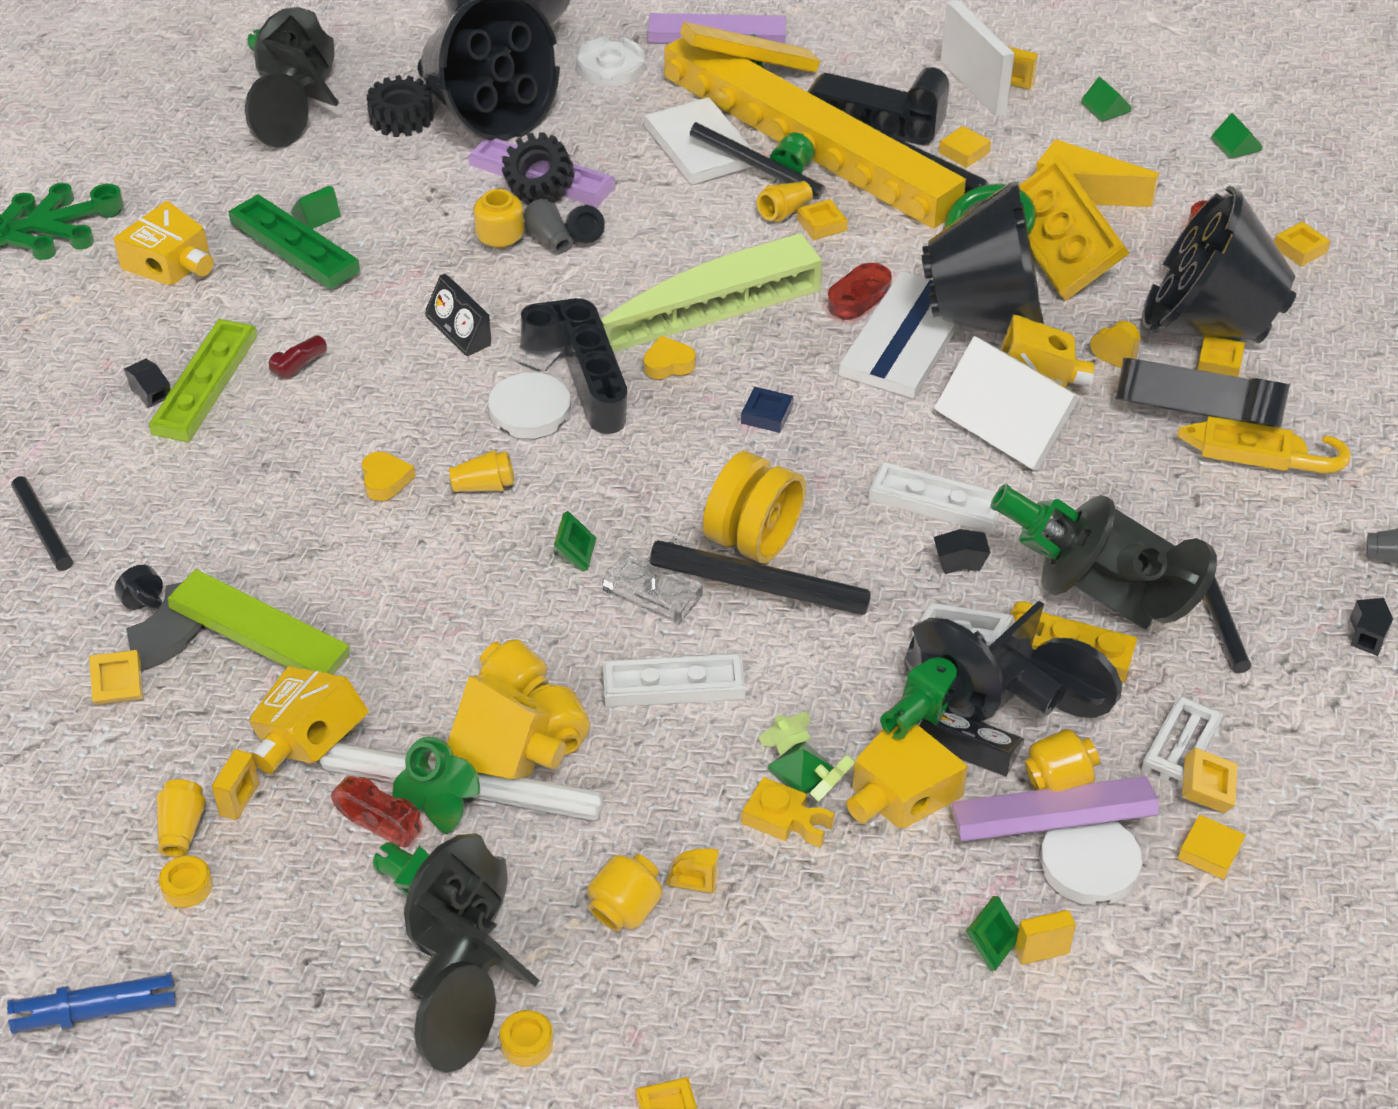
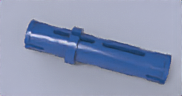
[7,972,176,1034]

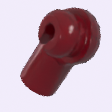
[268,335,327,378]

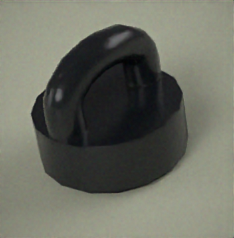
[565,205,605,244]
[114,564,163,610]

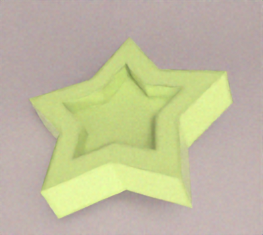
[758,711,811,755]
[810,754,855,802]

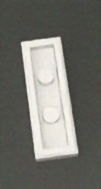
[868,462,1001,534]
[603,653,746,707]

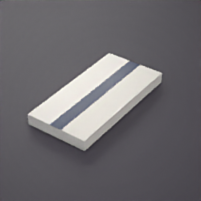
[839,271,960,399]

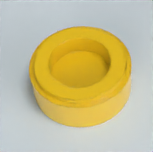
[159,856,213,908]
[499,1010,554,1067]

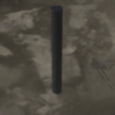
[689,122,825,199]

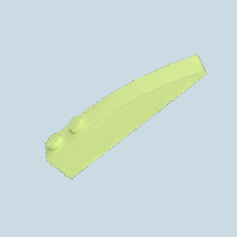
[601,233,822,352]

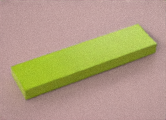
[148,319,257,443]
[168,569,349,674]

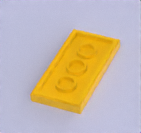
[1019,155,1130,301]

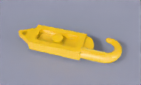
[1177,416,1351,474]

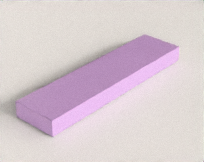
[648,13,786,43]
[468,139,615,208]
[952,776,1159,841]

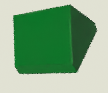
[1081,76,1132,121]
[1211,112,1263,159]
[291,185,341,229]

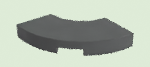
[126,582,205,670]

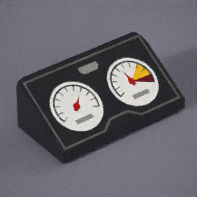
[425,273,492,356]
[920,711,1025,777]

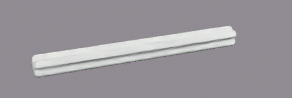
[320,743,603,821]

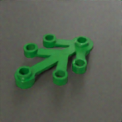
[0,183,123,260]

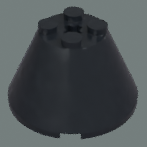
[417,0,560,140]
[921,181,1044,335]
[1142,186,1296,343]

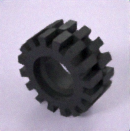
[366,75,434,137]
[502,132,575,205]

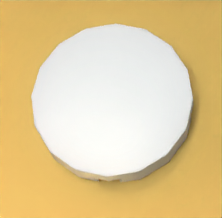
[576,37,646,87]
[488,372,571,439]
[1040,821,1142,905]

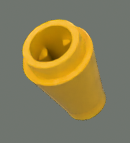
[757,181,813,222]
[449,449,515,492]
[156,779,206,857]

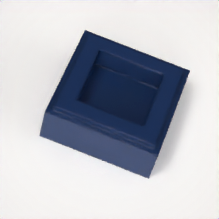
[741,386,794,433]

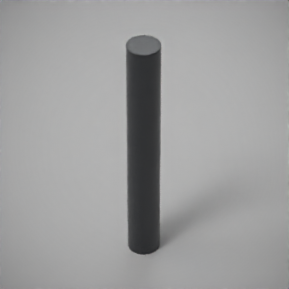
[11,476,73,571]
[1204,575,1251,673]

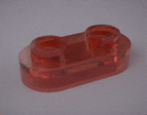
[827,263,892,320]
[331,776,423,847]

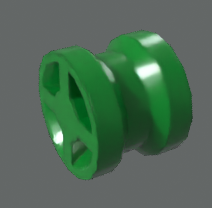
[770,132,815,174]

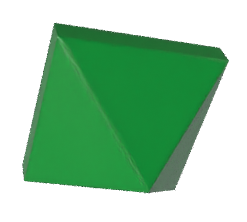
[554,511,597,571]
[768,742,834,794]
[966,896,1019,970]

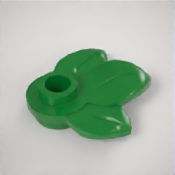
[392,736,480,834]

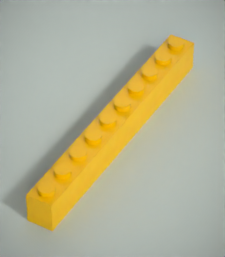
[664,37,966,229]

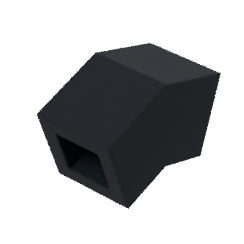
[124,358,170,408]
[933,529,991,574]
[1350,598,1393,656]

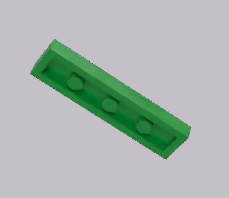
[228,194,360,290]

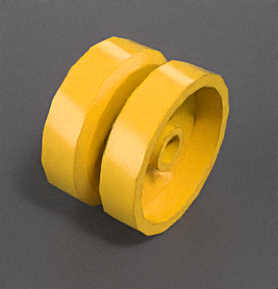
[703,450,806,563]

